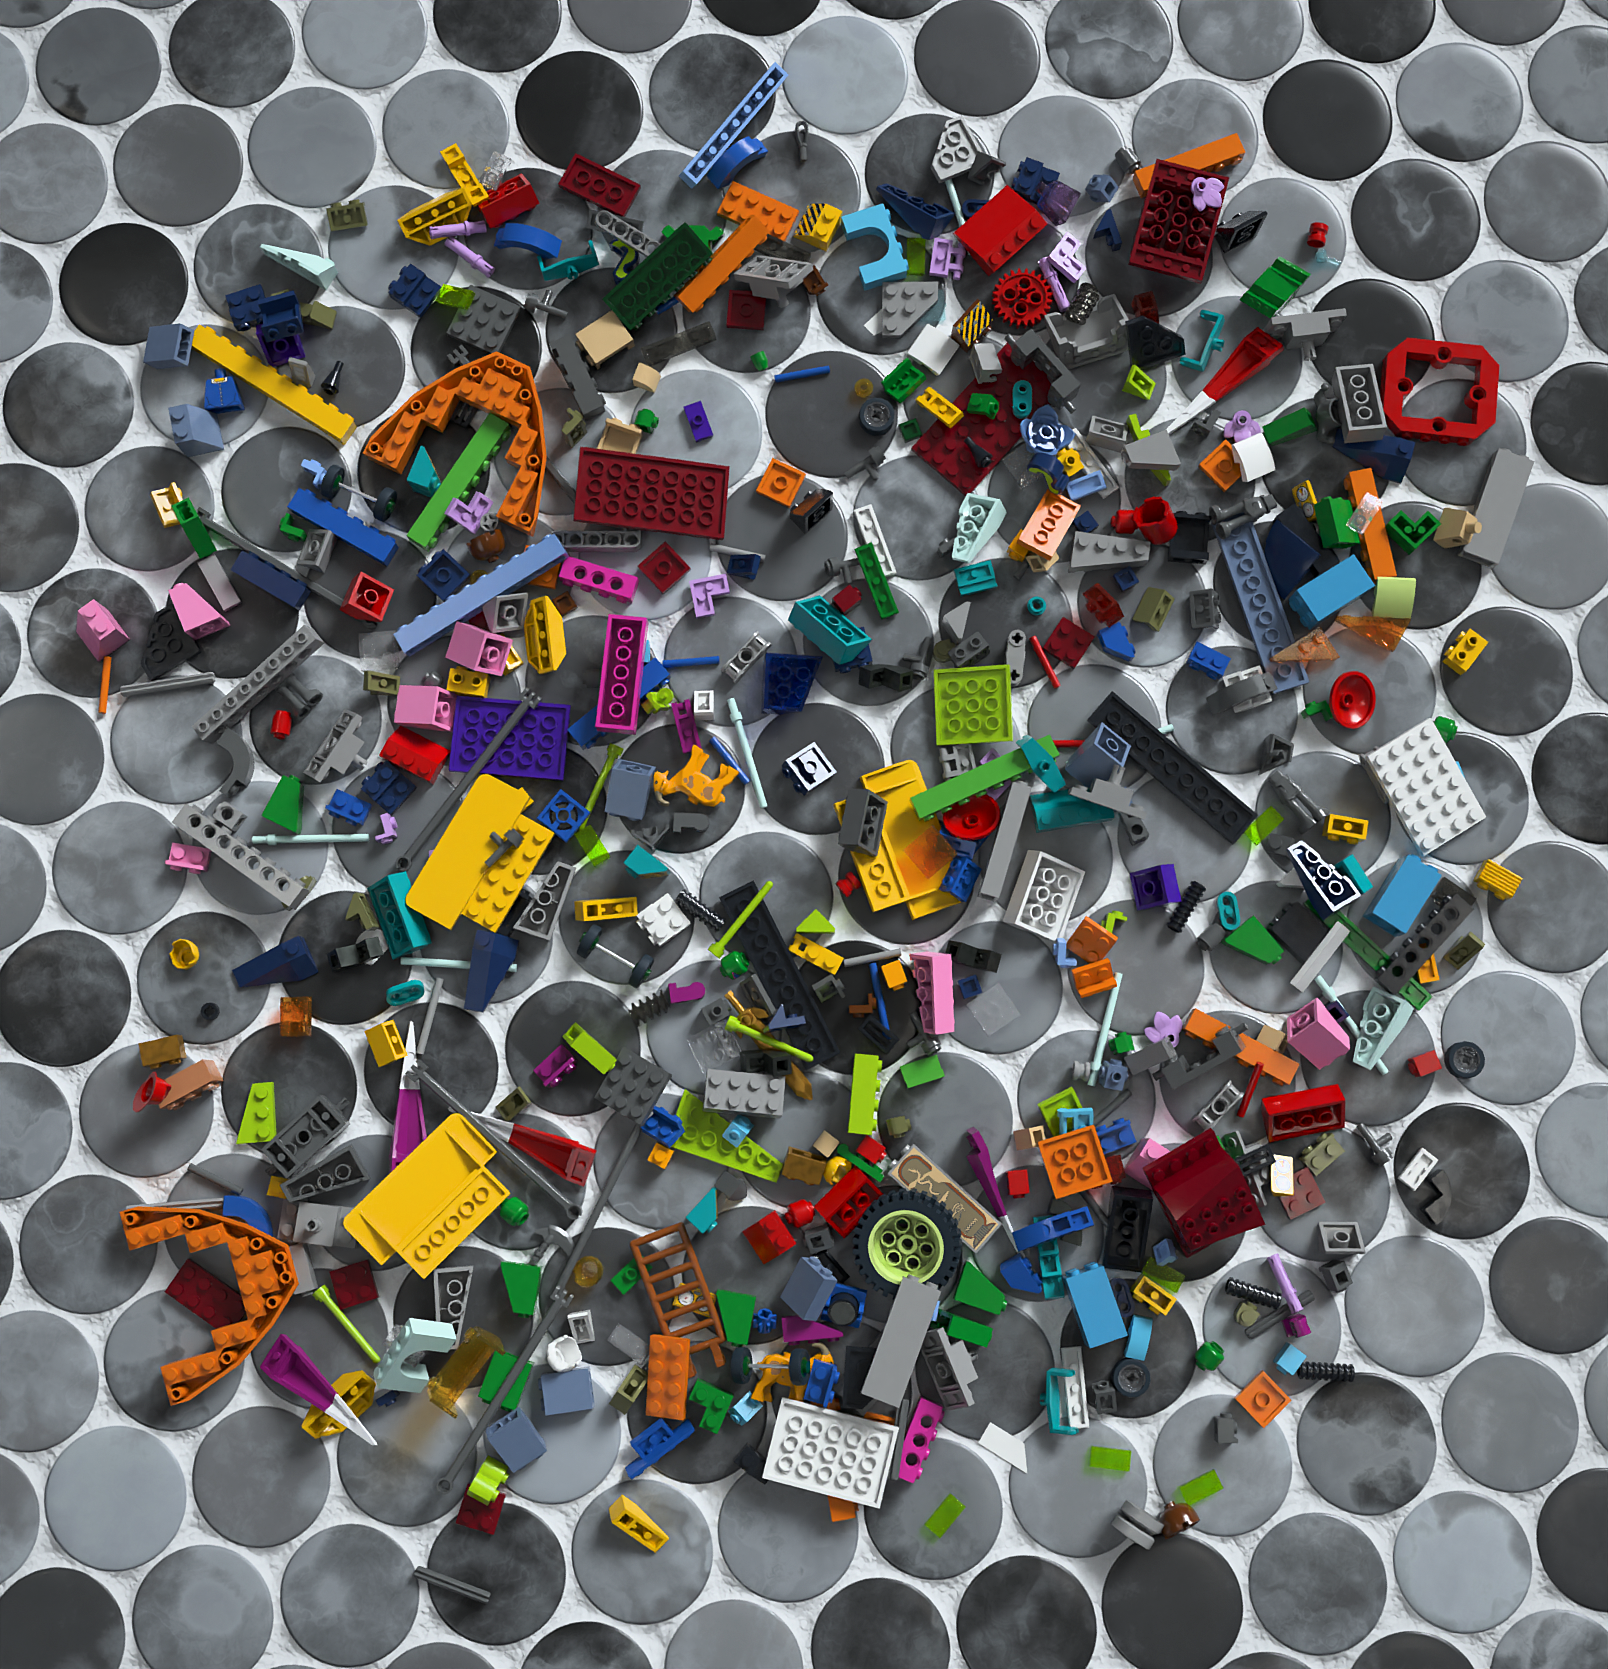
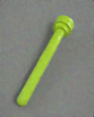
[579,743,624,830]
[708,881,773,959]
[724,1015,813,1062]
[312,1284,380,1364]

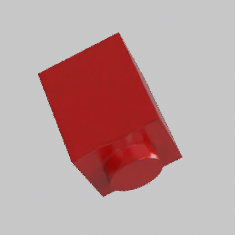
[1408,1050,1442,1077]
[855,1135,887,1164]
[1006,1169,1030,1198]

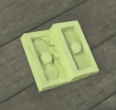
[1372,577,1416,619]

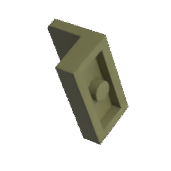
[1133,587,1175,632]

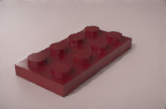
[558,153,641,217]
[164,1258,246,1329]

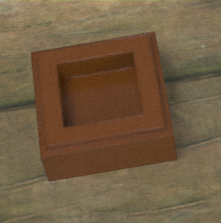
[552,591,578,617]

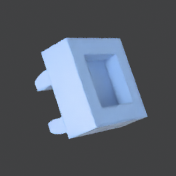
[1153,1238,1178,1266]

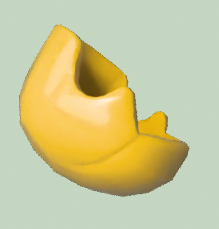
[169,939,199,970]
[823,1156,852,1185]

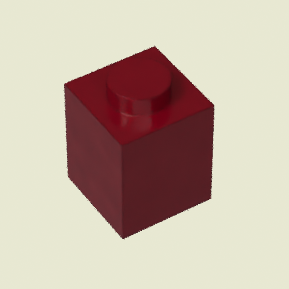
[832,584,862,616]

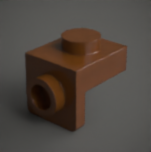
[802,265,828,296]
[849,993,876,1018]

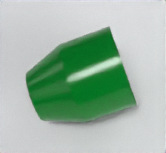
[750,351,768,372]

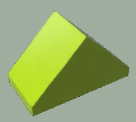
[1122,365,1156,400]
[796,909,835,934]

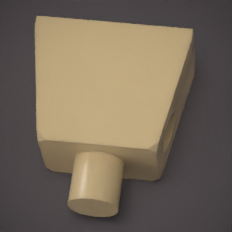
[1433,508,1482,548]

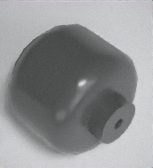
[423,671,443,687]

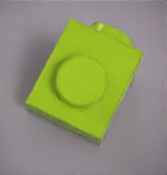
[1100,911,1127,933]

